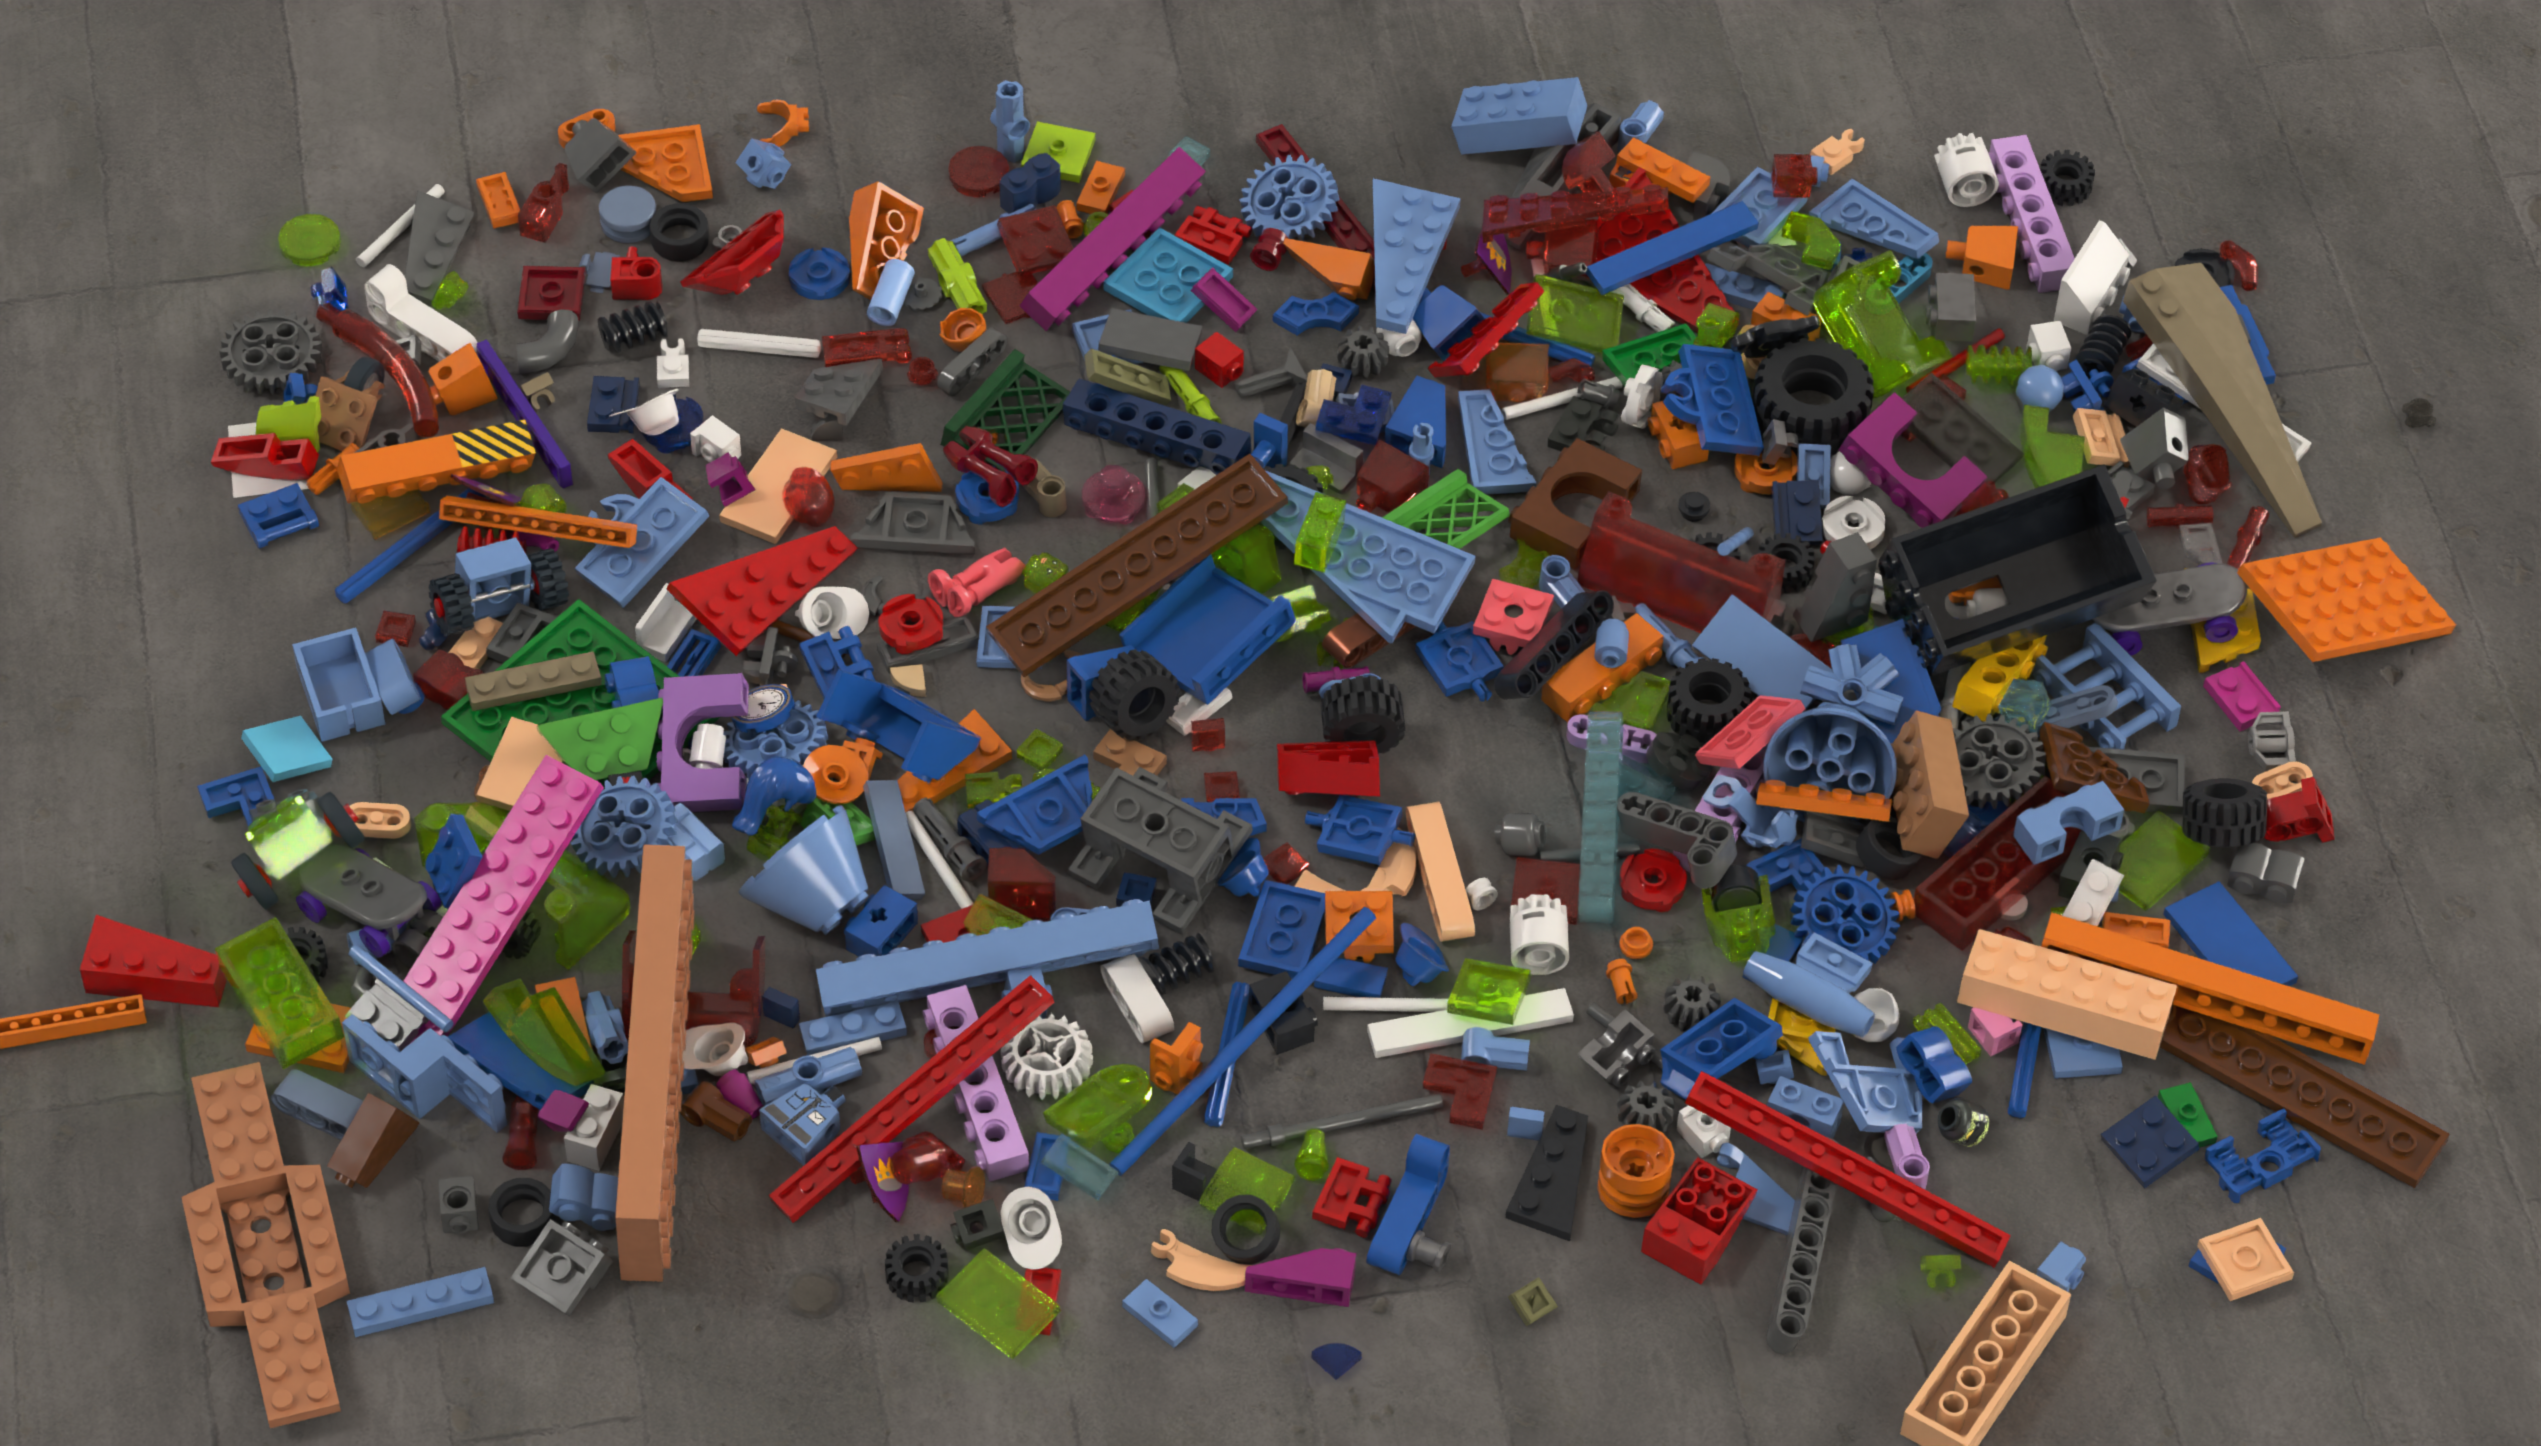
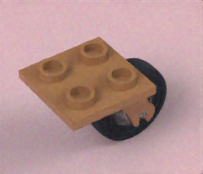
[315,357,385,451]

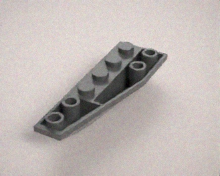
[1498,103,1621,250]

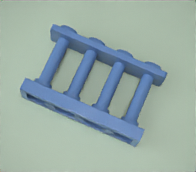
[2033,623,2181,749]

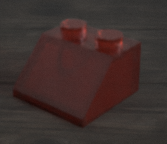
[988,847,1056,922]

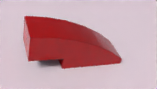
[211,433,319,480]
[608,439,693,500]

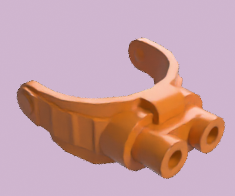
[757,99,809,147]

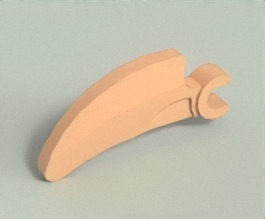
[1361,827,1417,896]
[1151,1229,1252,1291]

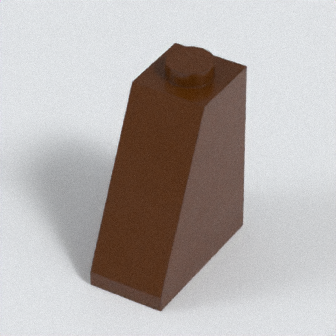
[327,1093,420,1188]

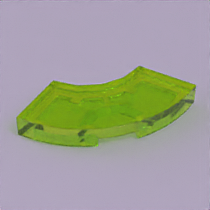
[1499,538,1551,589]

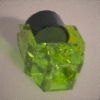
[1701,865,1776,962]

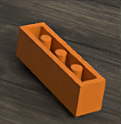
[1541,613,1664,723]

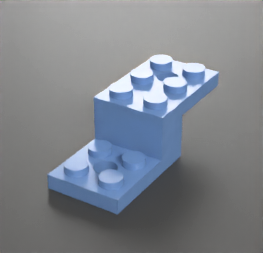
[342,1014,507,1133]

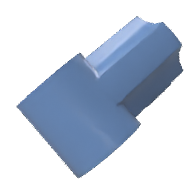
[1617,100,1664,153]
[1539,555,1585,609]
[1460,1027,1530,1073]

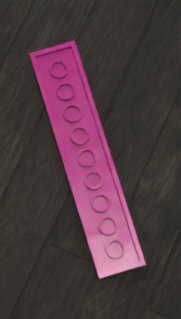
[403,755,604,1043]

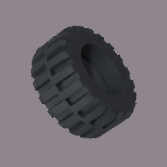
[1752,338,1874,455]

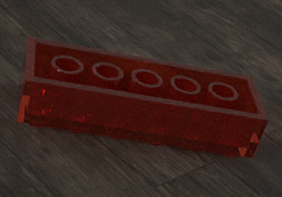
[1913,776,2081,951]

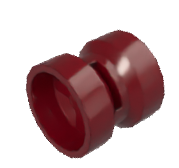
[1250,228,1289,271]

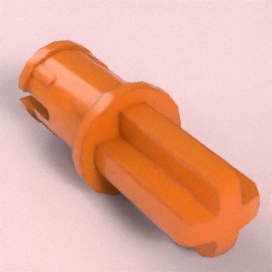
[306,443,360,495]

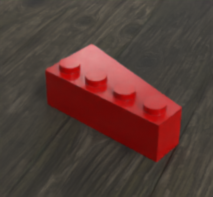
[80,915,227,1007]

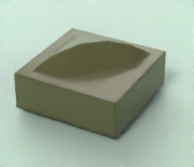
[1508,1277,1558,1327]

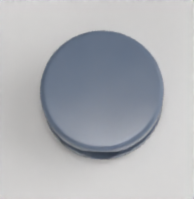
[599,185,656,243]

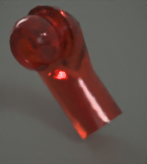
[1548,358,1595,383]

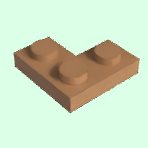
[1093,729,1167,776]

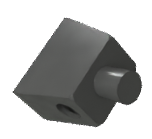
[565,118,637,193]
[2120,407,2189,489]

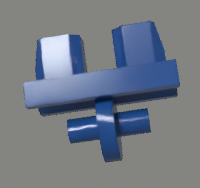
[2061,359,2114,412]

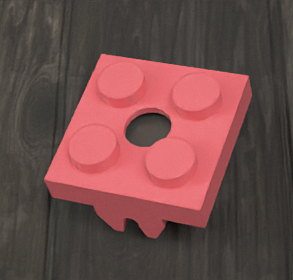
[1473,579,1554,655]

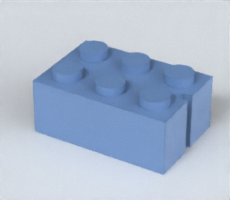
[292,627,385,742]

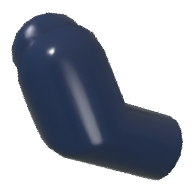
[419,609,448,651]

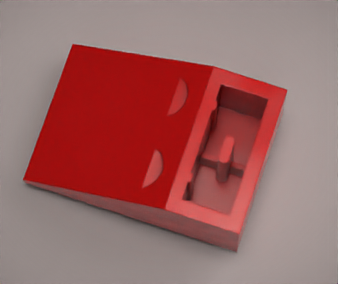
[1641,1157,1758,1285]

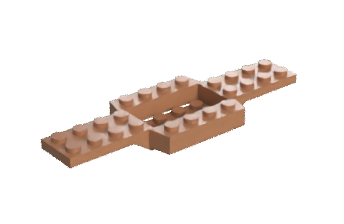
[181,1062,350,1428]

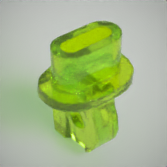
[432,271,468,310]

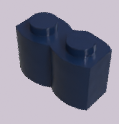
[1000,153,1061,214]

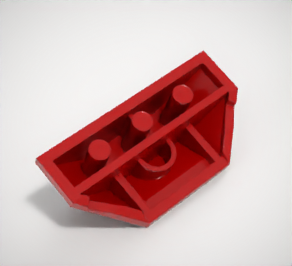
[680,209,784,295]

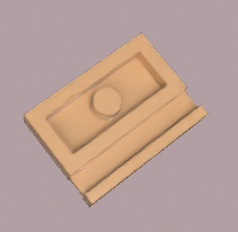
[2073,408,2130,468]

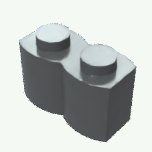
[2227,842,2304,903]

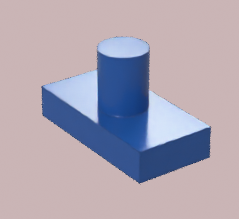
[1251,413,1288,468]

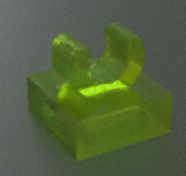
[1920,1255,1961,1288]

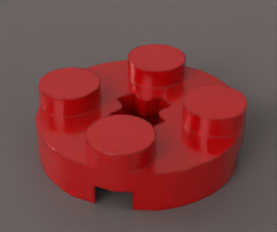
[878,594,944,655]
[1619,848,1687,913]

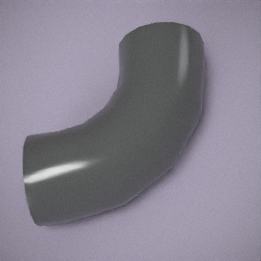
[516,309,579,374]

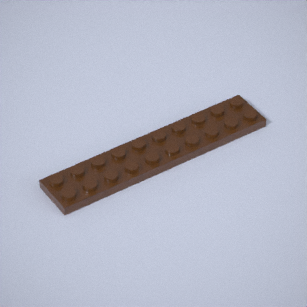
[986,454,1288,677]
[2160,1005,2450,1188]

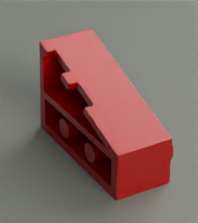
[1277,740,1380,797]

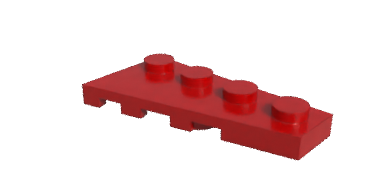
[1427,282,1545,378]

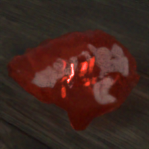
[2183,444,2233,504]

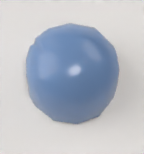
[2016,364,2064,416]

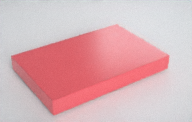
[1695,695,1805,769]

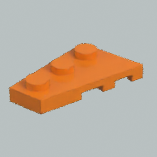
[830,443,943,492]

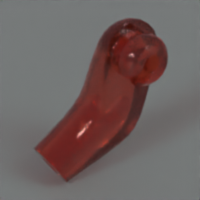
[2219,240,2259,291]

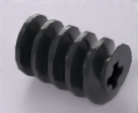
[598,301,668,353]
[2075,315,2132,379]
[1138,932,1214,995]

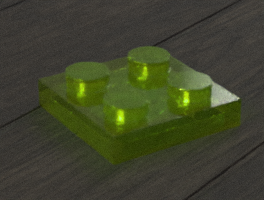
[1447,958,1531,1025]

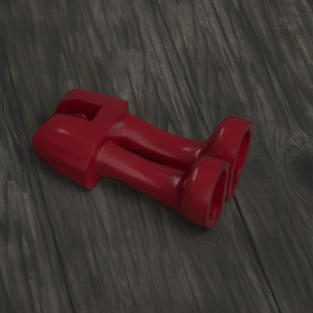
[943,426,1038,507]

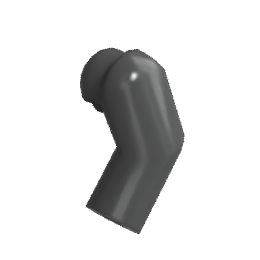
[350,967,373,1003]

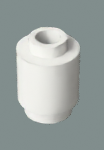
[689,724,726,769]

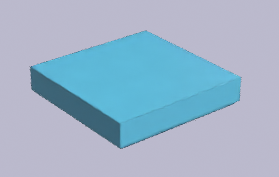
[241,716,333,782]

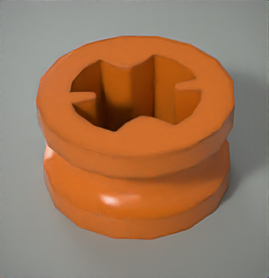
[1890,889,1915,922]

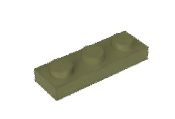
[1084,348,1171,406]

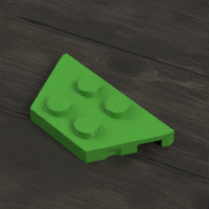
[536,698,663,781]

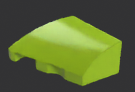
[255,396,321,452]

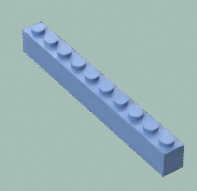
[816,899,1159,1017]

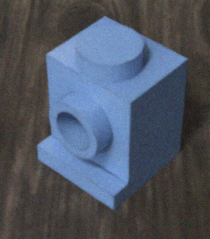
[2036,1241,2086,1293]

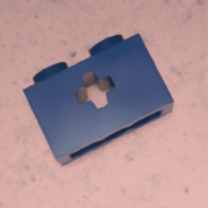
[844,885,918,957]

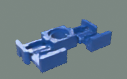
[2205,1108,2321,1203]

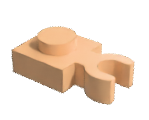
[1810,129,1865,175]

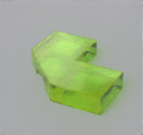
[1781,211,1841,270]

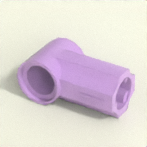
[1884,1123,1930,1189]

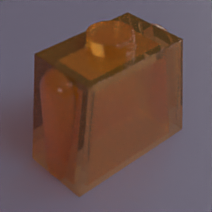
[1485,342,1549,402]

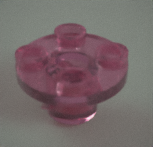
[1082,465,1145,524]

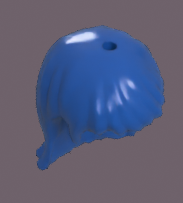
[732,757,817,836]

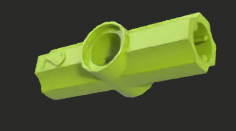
[928,238,987,315]

